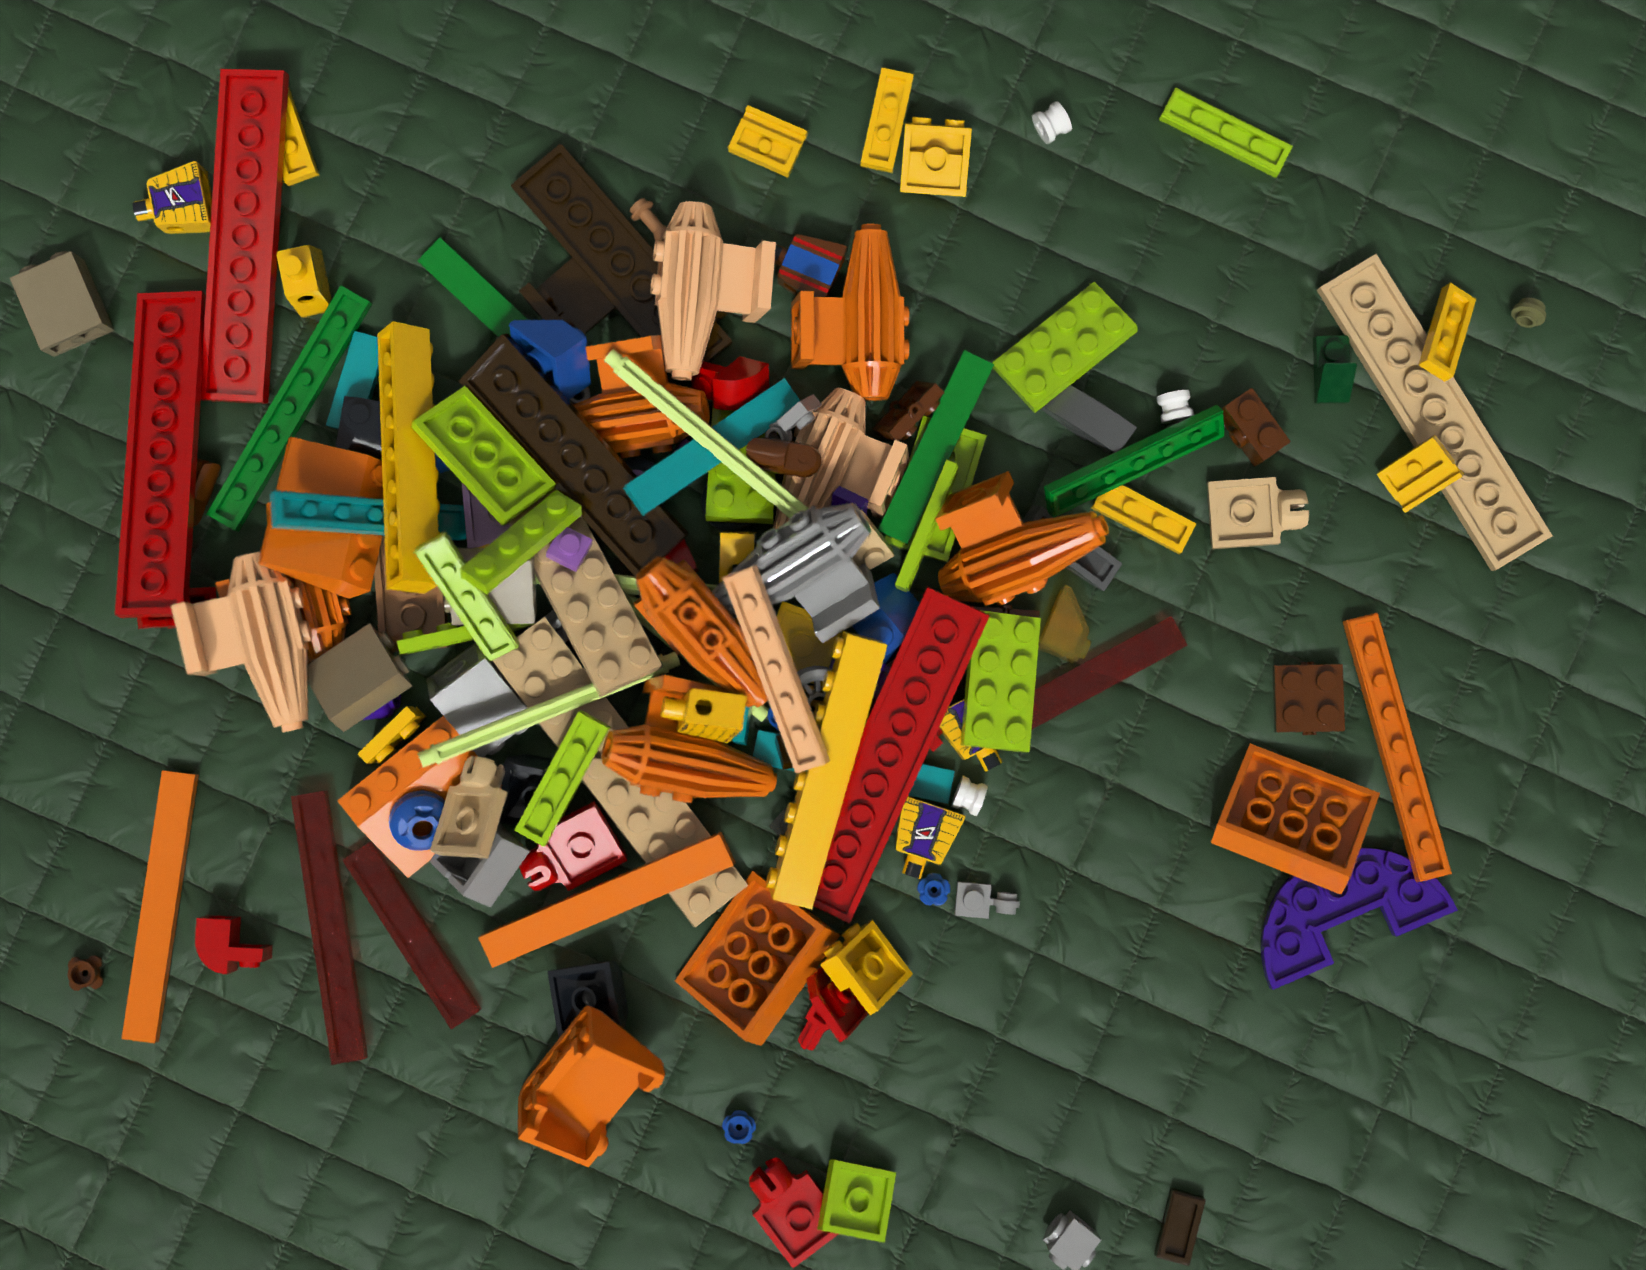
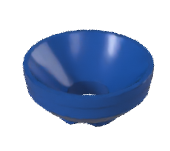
[388,790,445,851]

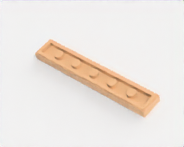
[722,565,830,773]

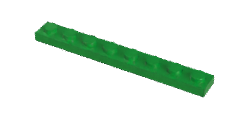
[206,285,372,532]

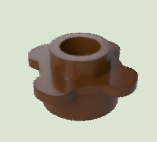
[68,955,104,991]

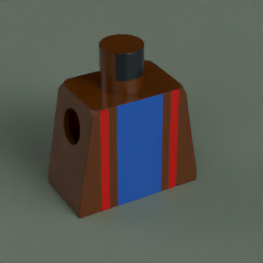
[774,234,847,297]

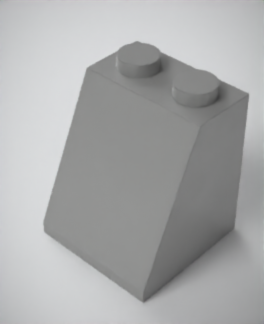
[426,642,529,757]

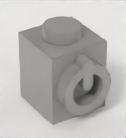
[1042,1210,1101,1270]

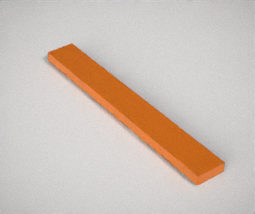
[1343,613,1452,882]
[121,770,199,1043]
[478,832,736,968]

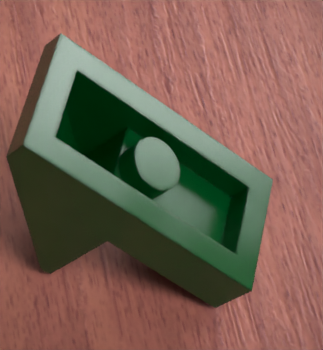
[1313,335,1357,404]

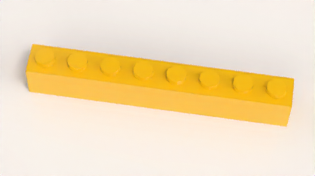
[377,321,440,594]
[766,631,888,909]

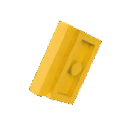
[728,105,808,178]
[1376,434,1464,513]
[358,706,426,764]

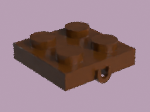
[872,381,945,441]
[1273,662,1345,735]

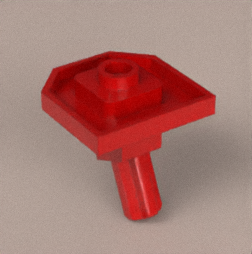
[798,966,869,1051]

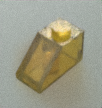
[1038,585,1091,664]

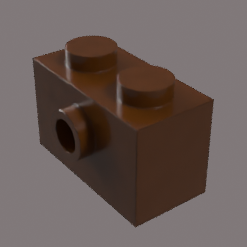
[1222,388,1291,467]

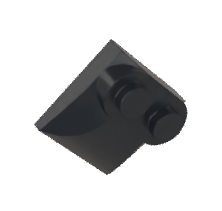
[335,396,382,461]
[499,754,569,826]
[547,960,628,1038]

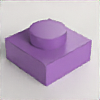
[546,527,593,572]

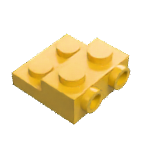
[900,117,972,197]
[820,920,913,1015]

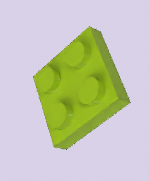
[817,1159,896,1243]

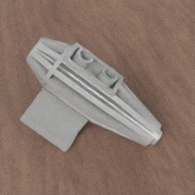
[711,503,880,643]

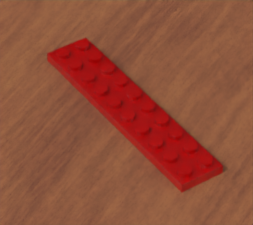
[201,69,289,404]
[115,291,206,618]
[813,587,991,923]

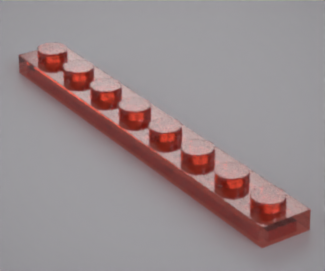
[291,790,368,1065]

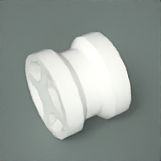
[1032,101,1072,144]
[1156,390,1194,424]
[951,776,988,816]

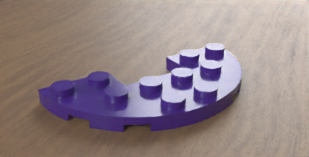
[1261,848,1458,990]

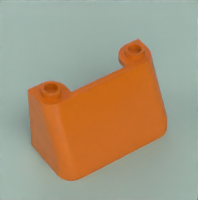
[518,1005,665,1168]

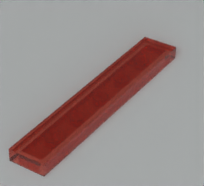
[1032,616,1187,729]
[342,841,481,1030]

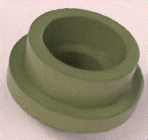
[1511,298,1547,328]

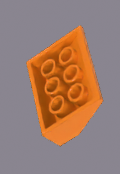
[258,437,383,599]
[337,716,502,878]
[1211,743,1380,895]
[674,871,840,1046]

